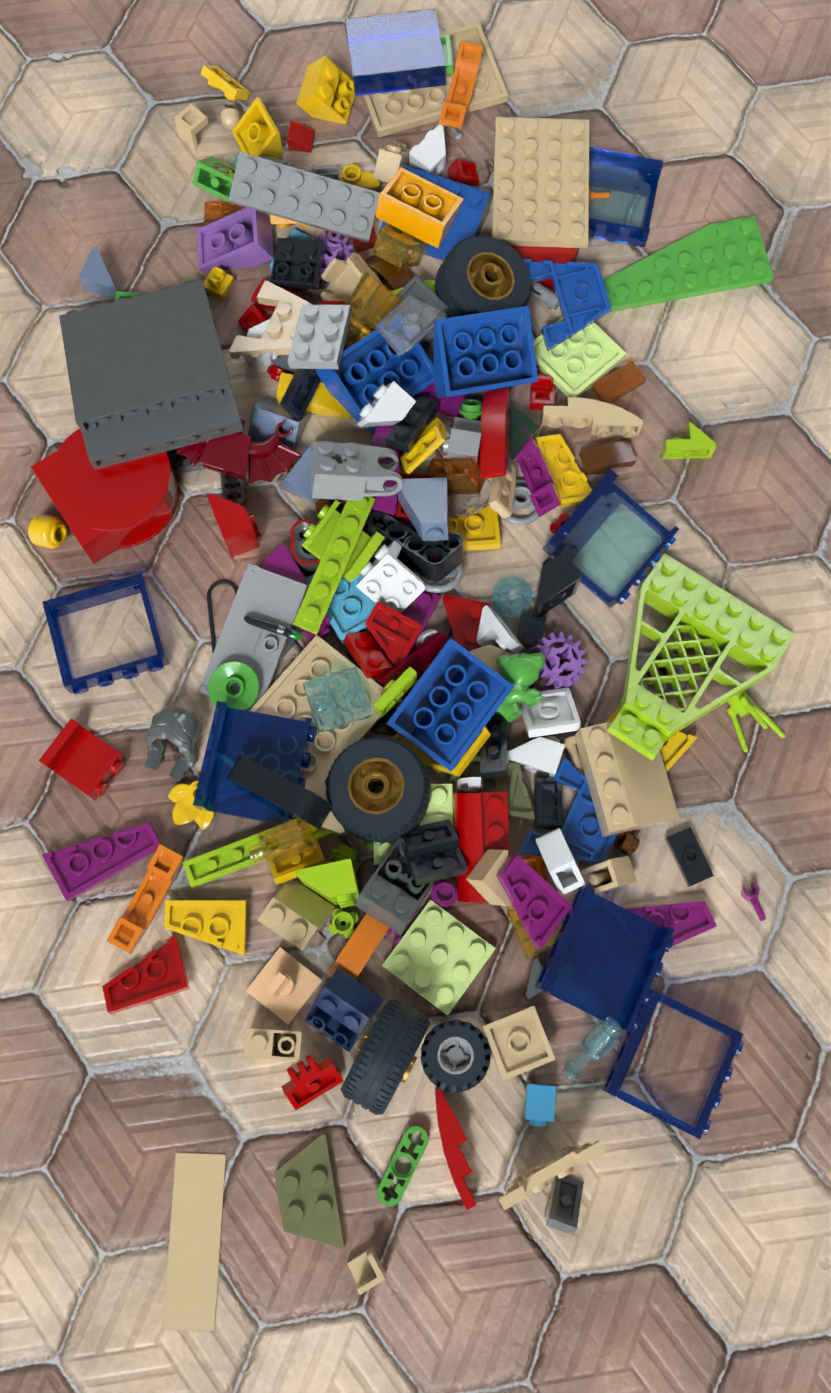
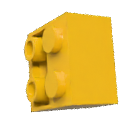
[296,56,358,124]

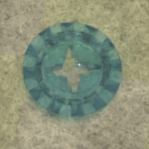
[492,577,532,617]

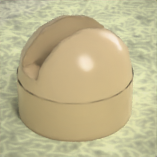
[221,108,240,130]

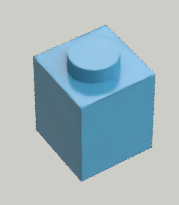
[523,1083,556,1127]

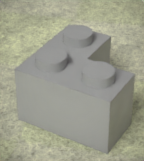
[442,417,481,477]

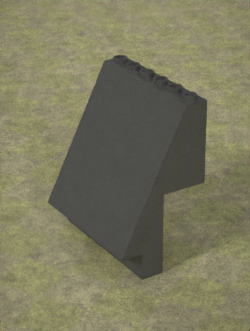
[59,280,244,470]

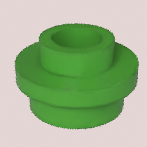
[459,399,482,419]

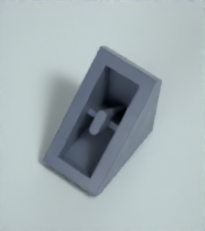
[79,247,116,300]

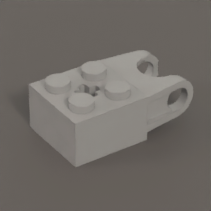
[309,441,403,501]

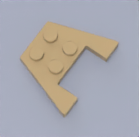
[228,281,313,359]
[499,1141,606,1210]

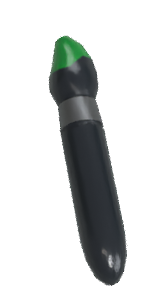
[243,615,303,640]

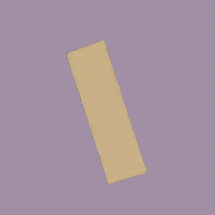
[163,1153,226,1331]

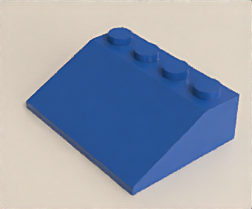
[378,164,491,261]
[433,306,538,398]
[316,313,435,429]
[386,638,514,772]

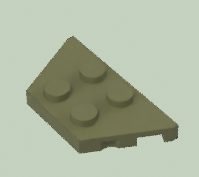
[447,756,535,821]
[274,1133,345,1249]

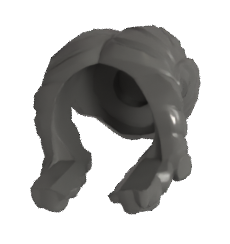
[145,706,203,781]

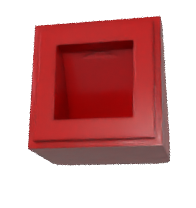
[287,121,315,153]
[447,159,480,186]
[237,304,271,333]

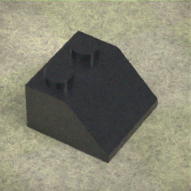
[532,553,581,617]

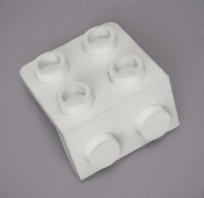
[356,540,426,613]

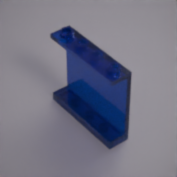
[345,9,446,96]
[193,701,317,827]
[535,885,675,1033]

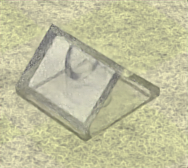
[376,295,446,356]

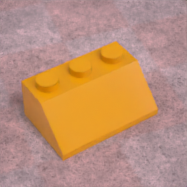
[375,167,464,248]

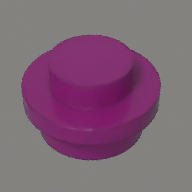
[431,880,457,907]

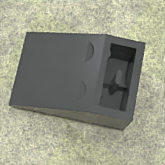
[355,838,435,935]

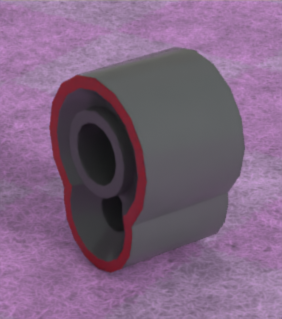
[290,520,321,575]

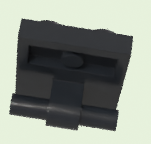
[270,238,326,291]

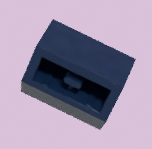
[304,968,384,1052]

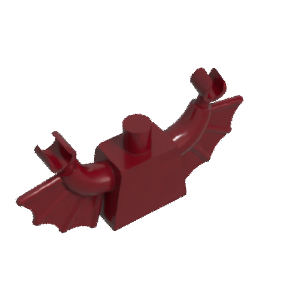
[176,418,302,484]

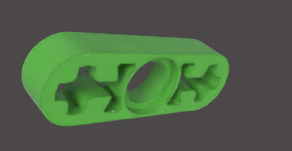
[377,1125,429,1206]

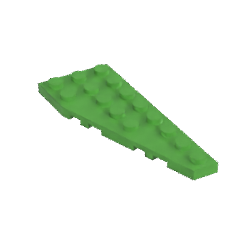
[603,216,774,312]

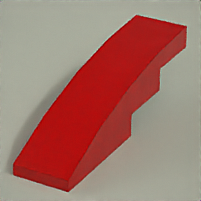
[480,388,510,479]
[435,1088,477,1210]

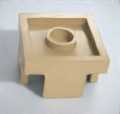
[320,252,385,321]
[482,1006,556,1081]

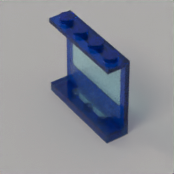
[588,147,663,247]
[542,469,679,608]

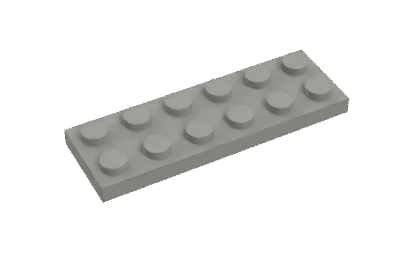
[228,152,380,242]

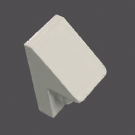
[477,605,524,654]

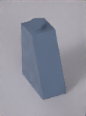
[396,477,448,541]

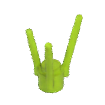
[727,691,785,753]

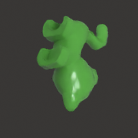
[496,652,545,723]

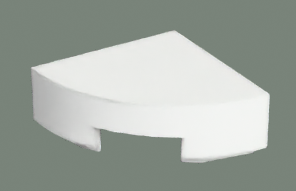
[457,777,483,792]

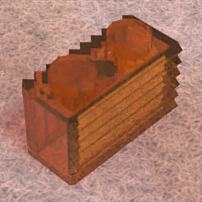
[425,457,485,495]

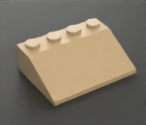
[574,722,680,837]

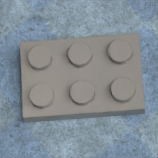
[288,305,352,369]

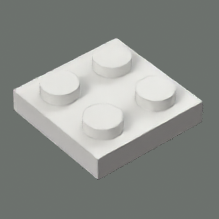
[519,687,581,738]

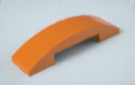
[439,41,484,129]
[106,844,184,954]
[327,913,389,980]

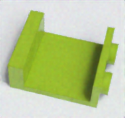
[301,500,385,583]

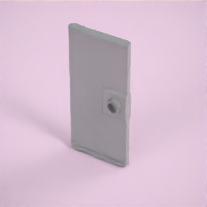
[198,563,309,710]

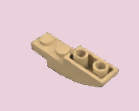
[541,397,643,438]

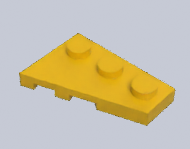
[164,900,247,956]

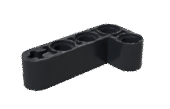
[367,511,464,581]
[227,754,332,830]

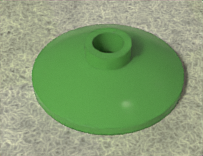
[208,661,260,714]

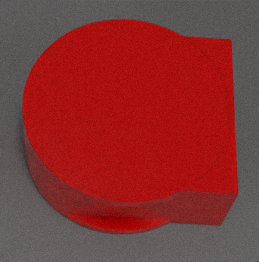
[31,428,179,564]

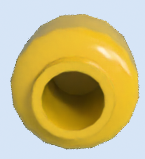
[28,514,67,549]

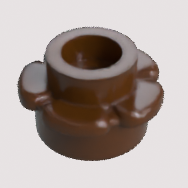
[616,830,640,855]

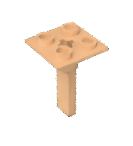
[246,947,322,1025]

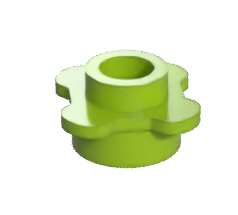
[331,845,357,867]
[328,908,358,939]

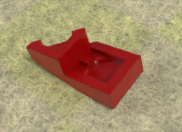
[529,364,555,411]

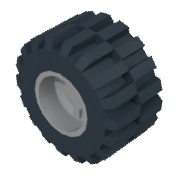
[420,1019,491,1092]

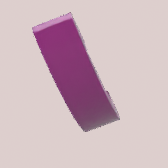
[508,425,561,517]

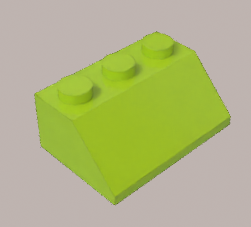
[296,858,360,908]

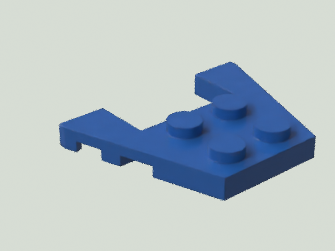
[523,259,611,351]
[519,758,617,863]

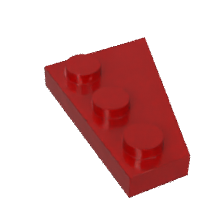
[102,935,190,1015]

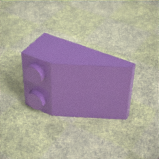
[197,208,274,272]

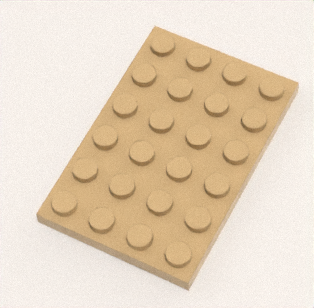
[350,22,509,138]
[492,117,589,248]
[213,635,384,820]

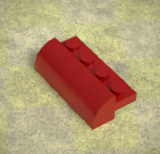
[453,791,510,903]

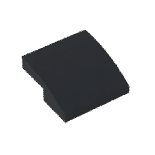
[399,819,468,886]

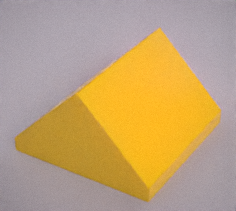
[232,97,283,161]

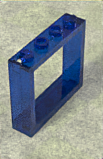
[42,573,170,694]
[603,989,744,1139]

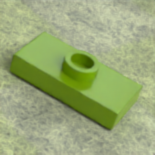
[373,667,417,717]

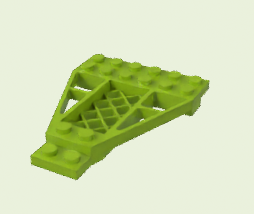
[607,553,795,761]

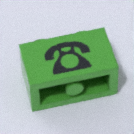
[193,156,236,204]

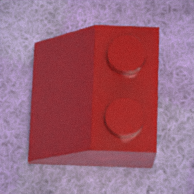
[206,494,261,558]

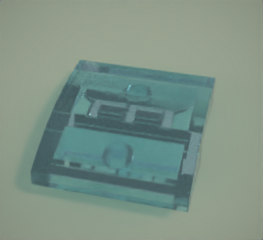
[303,666,373,733]

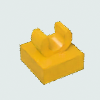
[203,267,235,300]

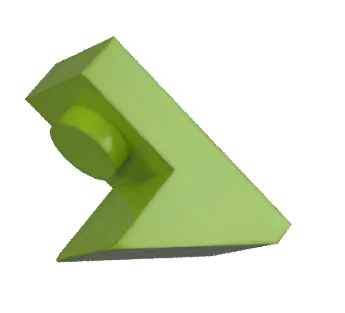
[661,422,716,459]

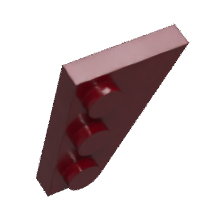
[375,631,450,701]

